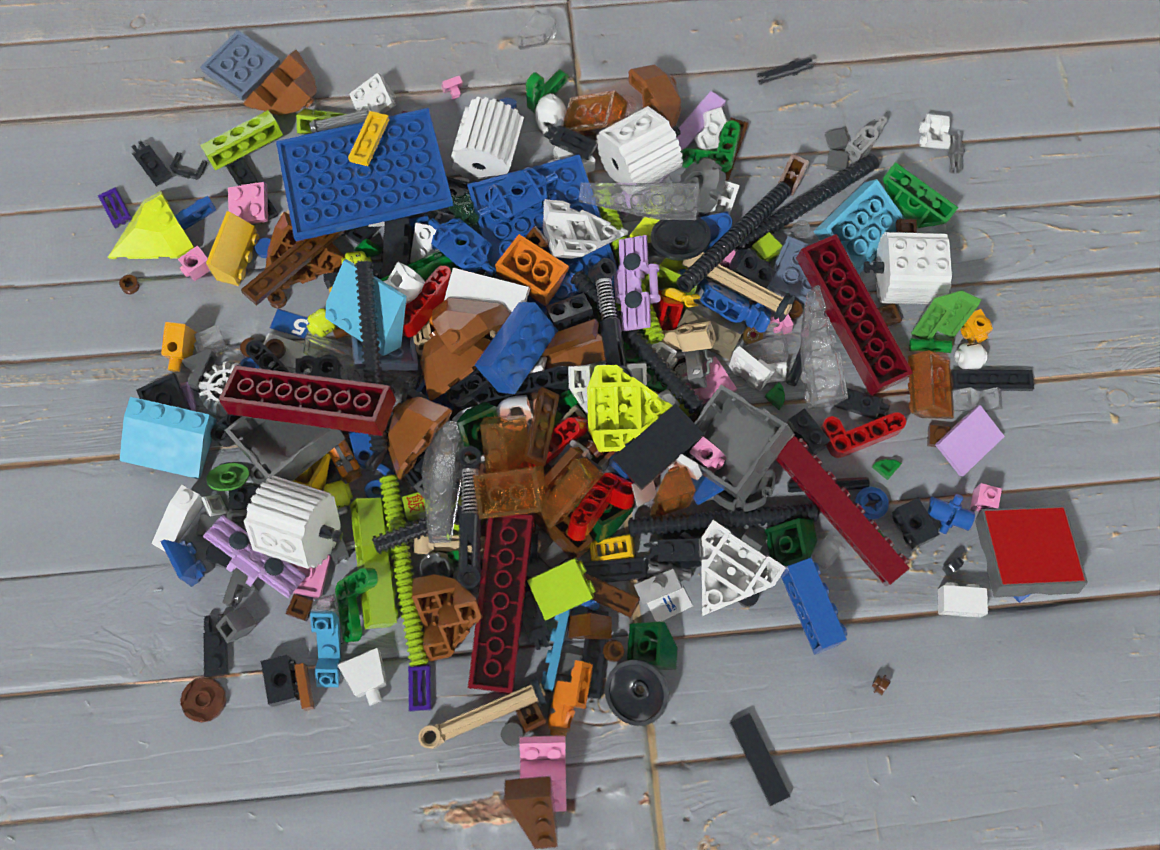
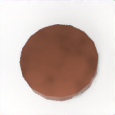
[180,677,226,723]

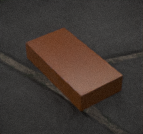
[294,663,315,711]

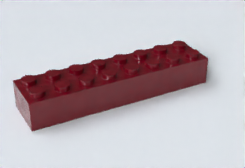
[796,234,913,395]
[218,366,396,436]
[775,436,910,586]
[468,511,534,693]

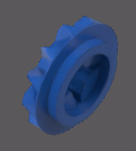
[855,487,889,520]

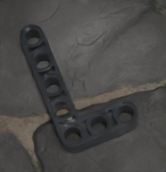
[211,339,292,447]
[469,366,570,408]

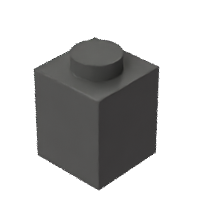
[216,607,257,644]

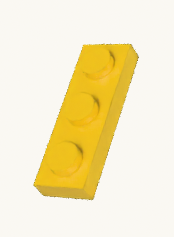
[348,111,389,166]

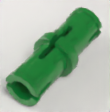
[909,338,952,354]

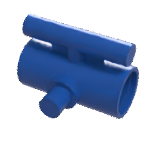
[927,494,975,534]

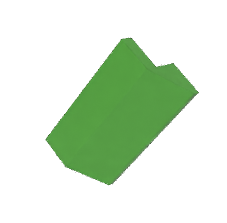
[911,291,981,340]

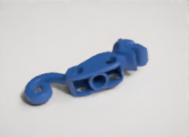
[677,269,772,333]
[348,431,395,502]

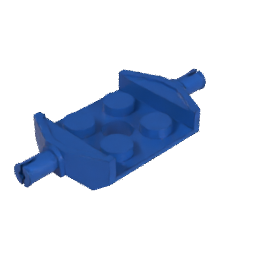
[477,167,558,223]
[428,218,496,276]

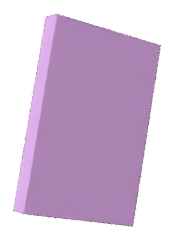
[935,405,1005,476]

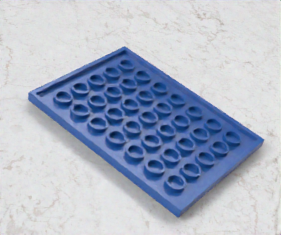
[276,108,453,241]
[467,154,618,317]

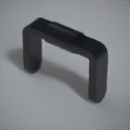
[170,152,207,180]

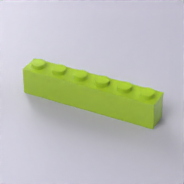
[350,498,398,629]

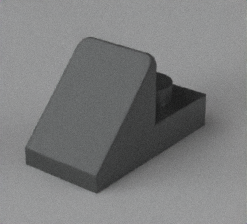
[182,349,217,393]
[222,568,259,608]

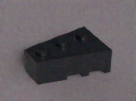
[379,217,414,279]

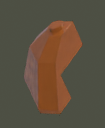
[243,50,317,115]
[628,64,681,128]
[265,212,344,290]
[432,297,510,356]
[420,330,491,401]
[544,333,605,370]
[386,397,452,480]
[412,575,482,661]

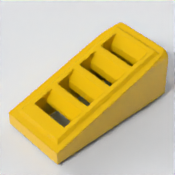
[590,534,636,561]

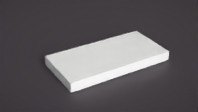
[444,268,530,314]

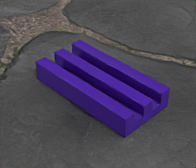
[98,187,132,229]
[408,665,432,712]

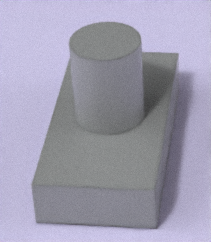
[634,568,683,605]

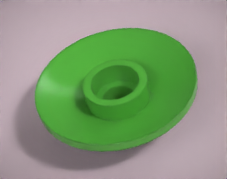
[206,463,250,491]

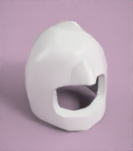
[535,94,567,134]
[383,262,425,304]
[496,395,533,431]

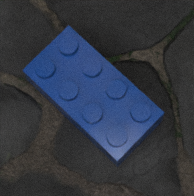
[475,302,558,394]
[781,558,847,655]

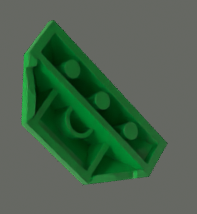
[883,162,959,228]

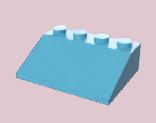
[813,179,905,274]
[325,259,407,356]
[120,397,218,479]

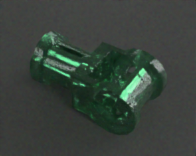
[449,192,479,227]

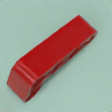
[402,266,452,337]
[820,412,907,458]
[507,416,588,473]
[568,473,635,541]

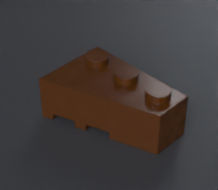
[531,483,593,560]
[504,776,558,849]

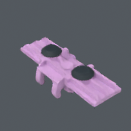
[614,235,661,331]
[203,515,306,598]

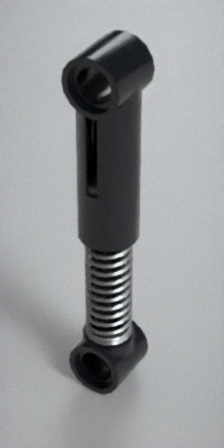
[588,258,633,377]
[458,446,481,590]

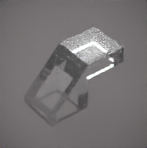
[952,387,1003,412]

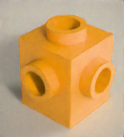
[961,309,993,343]

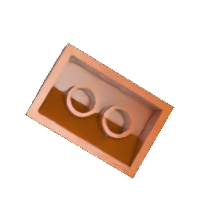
[495,234,569,306]

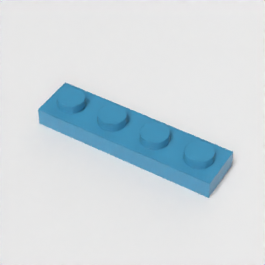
[541,609,571,692]

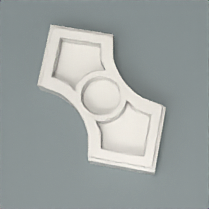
[694,107,727,151]
[668,454,702,481]

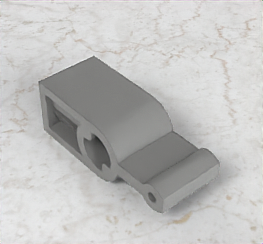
[845,116,887,162]

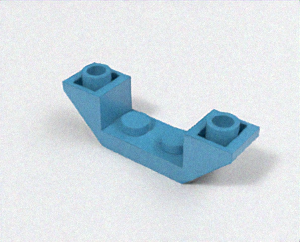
[310,611,342,687]

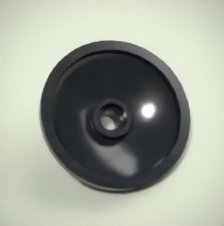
[651,213,711,260]
[605,659,669,726]

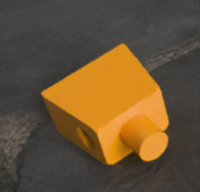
[161,322,198,372]

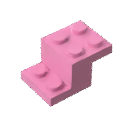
[520,736,566,812]

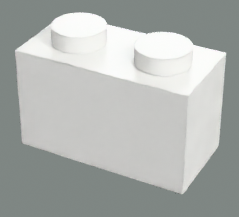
[938,582,988,618]

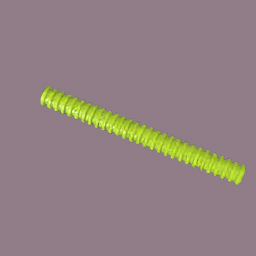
[593,187,664,344]
[379,475,429,667]

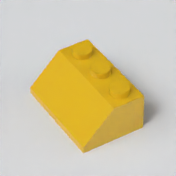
[206,211,259,286]

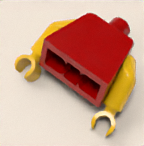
[652,288,700,350]

